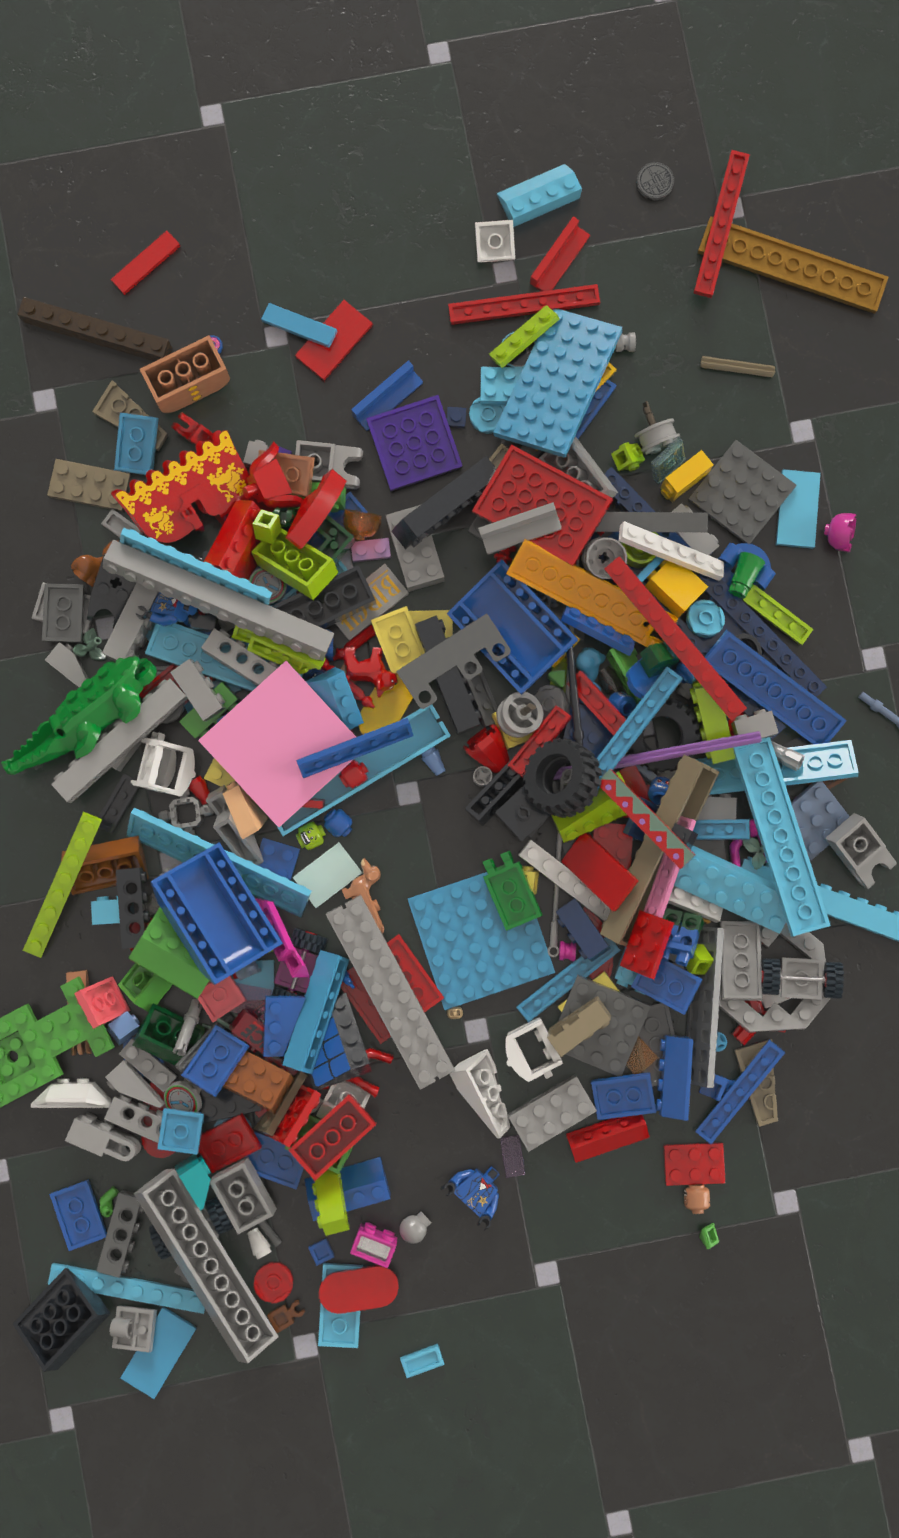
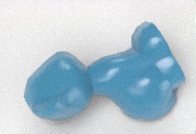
[575,648,606,705]

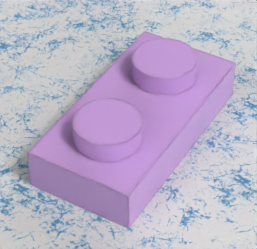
[351,538,391,562]

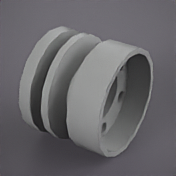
[581,537,627,579]

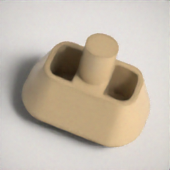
[447,1007,463,1019]

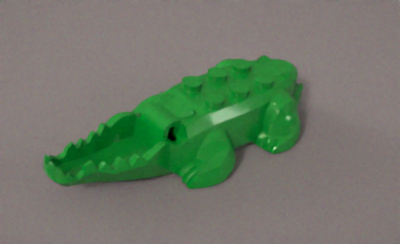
[1,656,157,775]

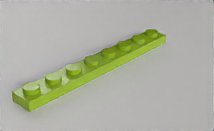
[23,812,102,958]

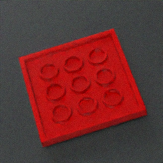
[341,934,444,1044]

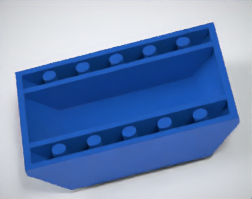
[447,559,578,695]
[151,842,283,985]

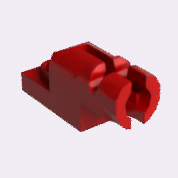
[171,412,213,445]

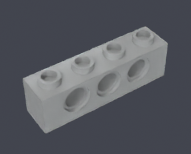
[201,629,279,686]
[104,1094,163,1143]

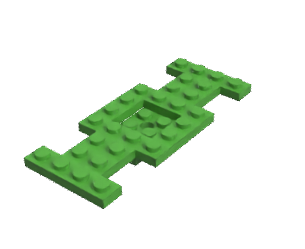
[0,976,115,1107]

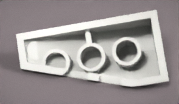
[450,1049,510,1138]

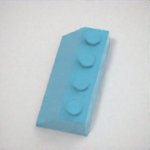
[497,164,582,227]

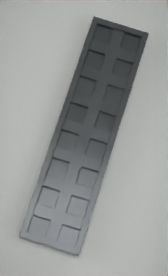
[686,927,724,1088]

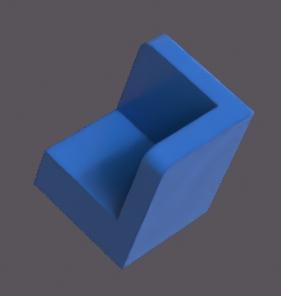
[699,1073,728,1102]

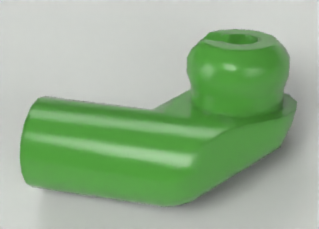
[99,1186,119,1217]

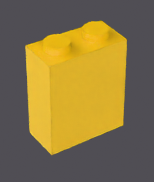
[660,450,713,502]
[645,560,708,618]

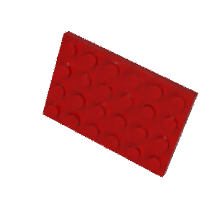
[472,445,613,566]

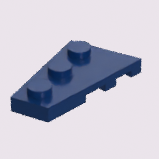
[263,996,306,1057]

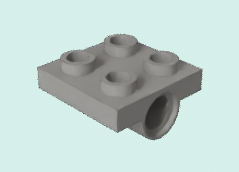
[110,1305,157,1352]

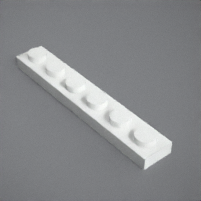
[619,521,724,581]
[518,840,610,921]

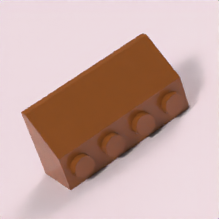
[61,836,149,895]

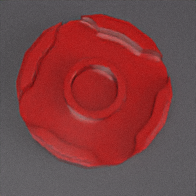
[254,1262,293,1303]

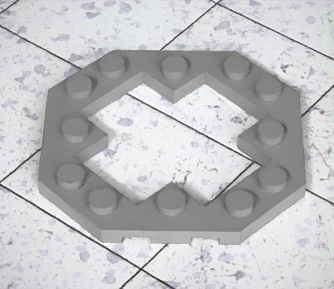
[719,921,831,1033]

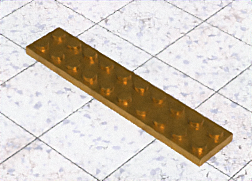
[698,216,888,314]

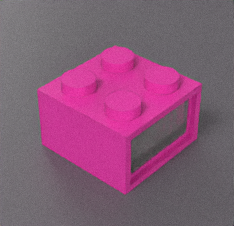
[350,1222,398,1268]

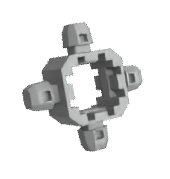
[159,789,214,835]

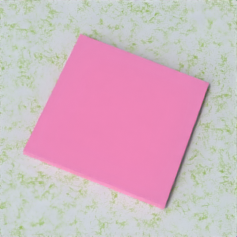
[198,661,356,827]

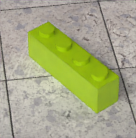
[312,1169,349,1236]

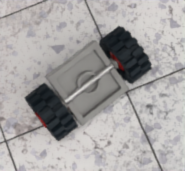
[761,958,844,1000]
[149,1196,234,1260]

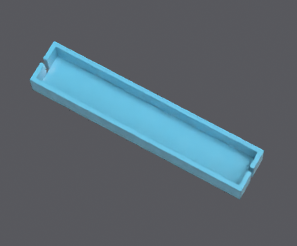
[276,704,451,836]

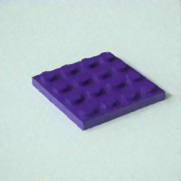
[366,395,463,491]

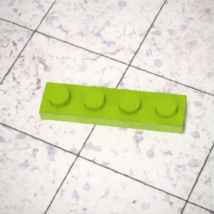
[489,305,560,368]
[742,584,813,645]

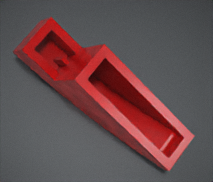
[285,469,347,550]

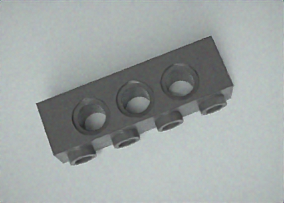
[96,1190,144,1278]

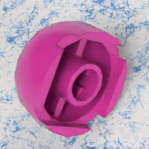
[824,513,856,552]

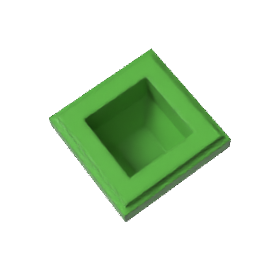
[699,1223,719,1249]

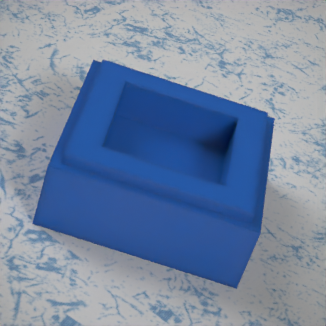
[308,1238,335,1266]

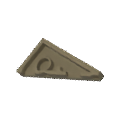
[254,1071,307,1136]

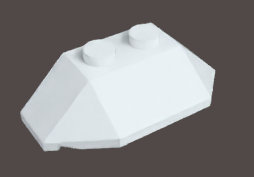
[31,1078,112,1108]

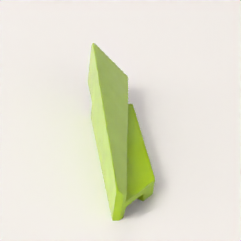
[232,625,326,674]

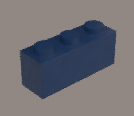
[556,898,611,962]

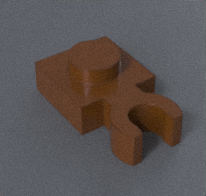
[267,1300,305,1333]

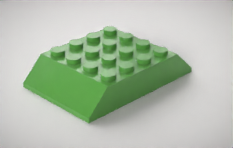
[128,897,255,999]

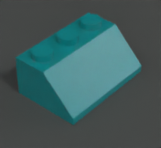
[174,1154,211,1211]

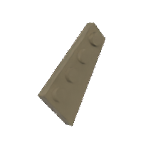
[92,380,168,451]
[734,1039,778,1127]

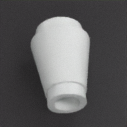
[247,1227,272,1260]

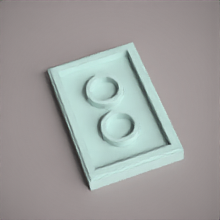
[292,842,362,908]

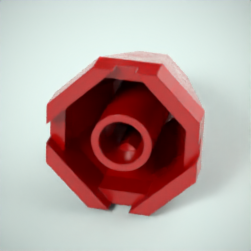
[463,724,510,773]

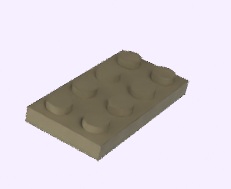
[47,459,131,512]

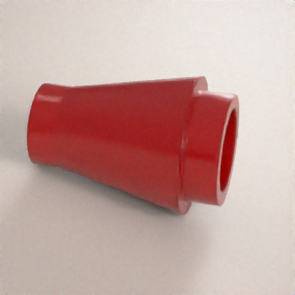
[188,775,210,805]

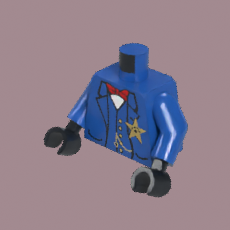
[135,592,197,626]
[440,1166,500,1231]

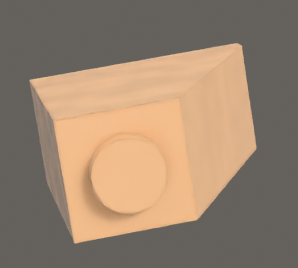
[223,781,268,839]

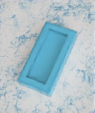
[400,1344,444,1378]

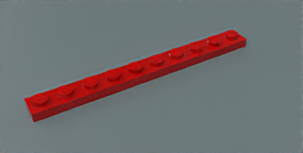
[604,556,747,721]

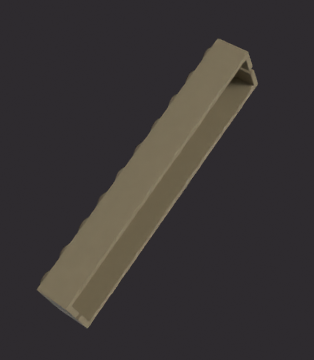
[600,755,719,946]

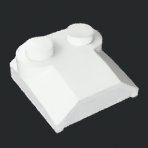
[475,220,515,262]

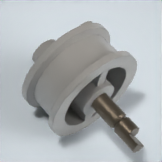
[634,401,681,455]
[496,692,543,738]

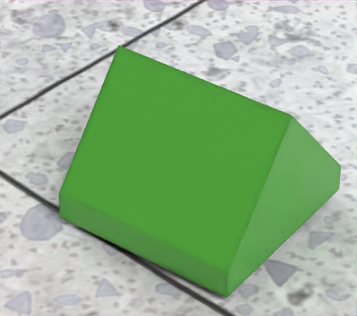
[547,670,565,689]

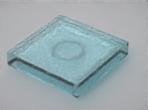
[651,437,686,484]

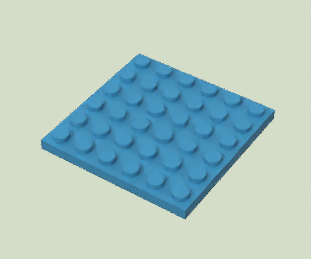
[408,862,555,1010]

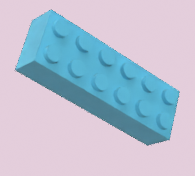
[674,846,786,934]

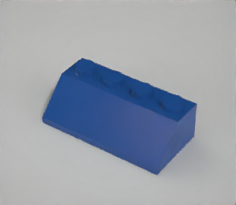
[656,1035,693,1121]
[304,1157,391,1221]

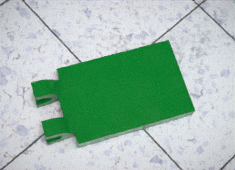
[483,851,543,931]

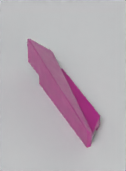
[255,898,309,978]

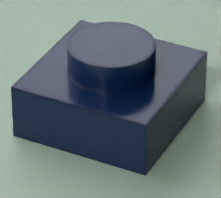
[447,407,466,429]

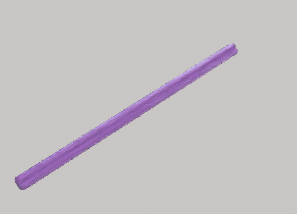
[553,731,762,780]

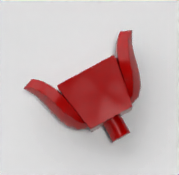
[242,441,303,509]

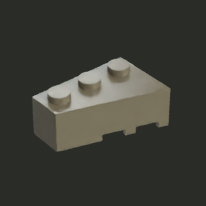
[547,996,611,1057]

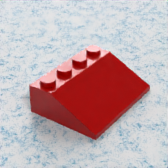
[204,500,261,580]

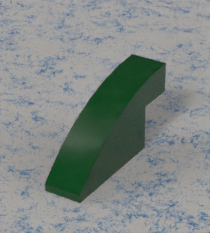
[639,642,680,678]

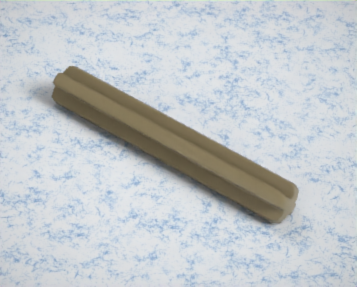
[700,356,775,377]

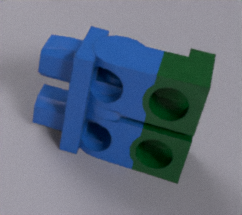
[661,908,704,966]

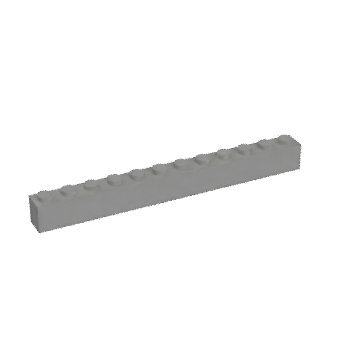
[103,540,334,661]

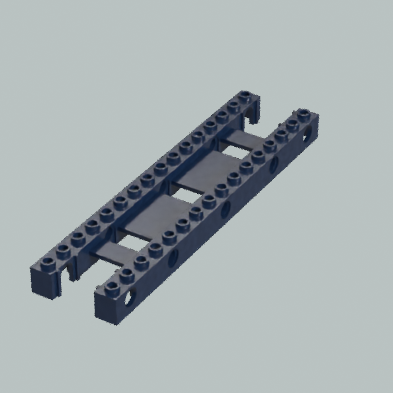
[589,467,827,740]

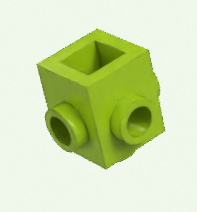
[611,442,645,472]

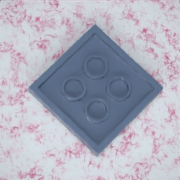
[791,781,850,860]

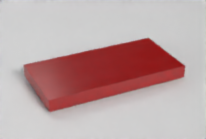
[295,300,373,381]
[561,832,639,912]

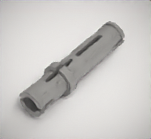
[173,999,202,1056]

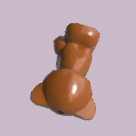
[71,540,119,587]

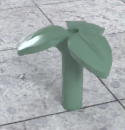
[73,628,106,660]
[742,838,766,870]

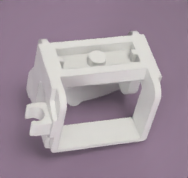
[130,732,196,796]
[505,1017,563,1082]

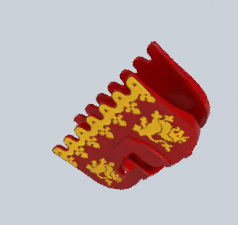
[111,430,250,543]

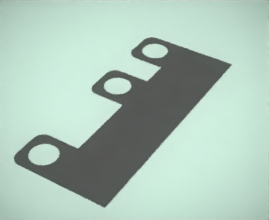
[396,613,511,709]

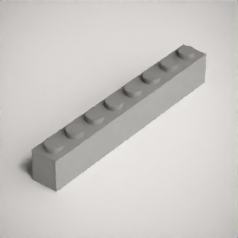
[51,679,188,803]

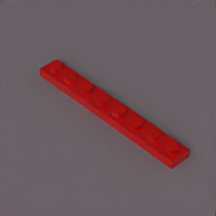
[694,150,750,298]
[448,284,600,325]

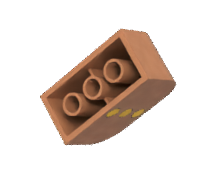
[140,335,230,413]

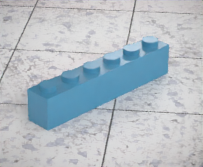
[282,950,350,1074]

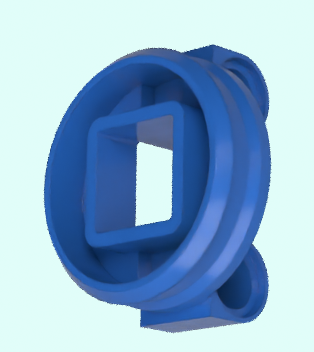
[718,543,776,591]

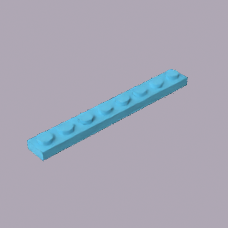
[48,1263,205,1314]

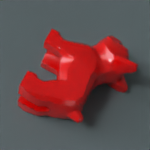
[344,647,398,698]

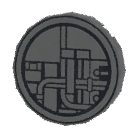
[636,162,674,201]

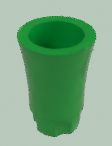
[728,552,765,598]

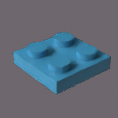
[158,1108,204,1154]

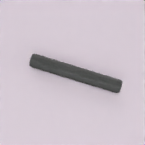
[176,1013,233,1072]

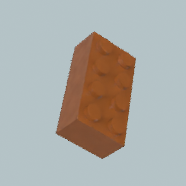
[223,1051,294,1114]

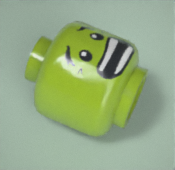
[296,821,326,850]

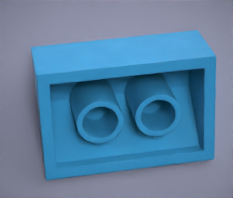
[305,667,364,730]

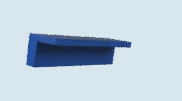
[351,360,423,431]

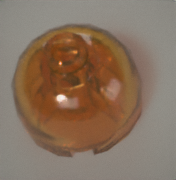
[343,509,382,541]

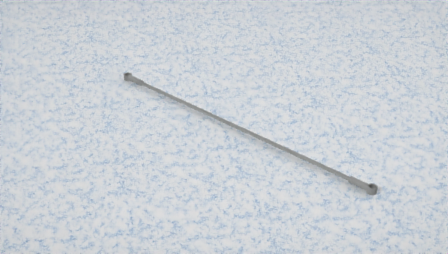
[548,557,580,957]

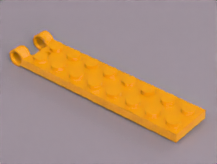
[506,539,678,647]

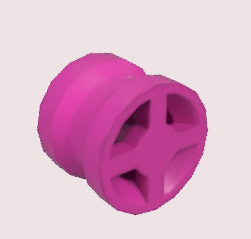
[559,941,576,961]

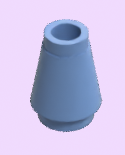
[421,746,446,776]

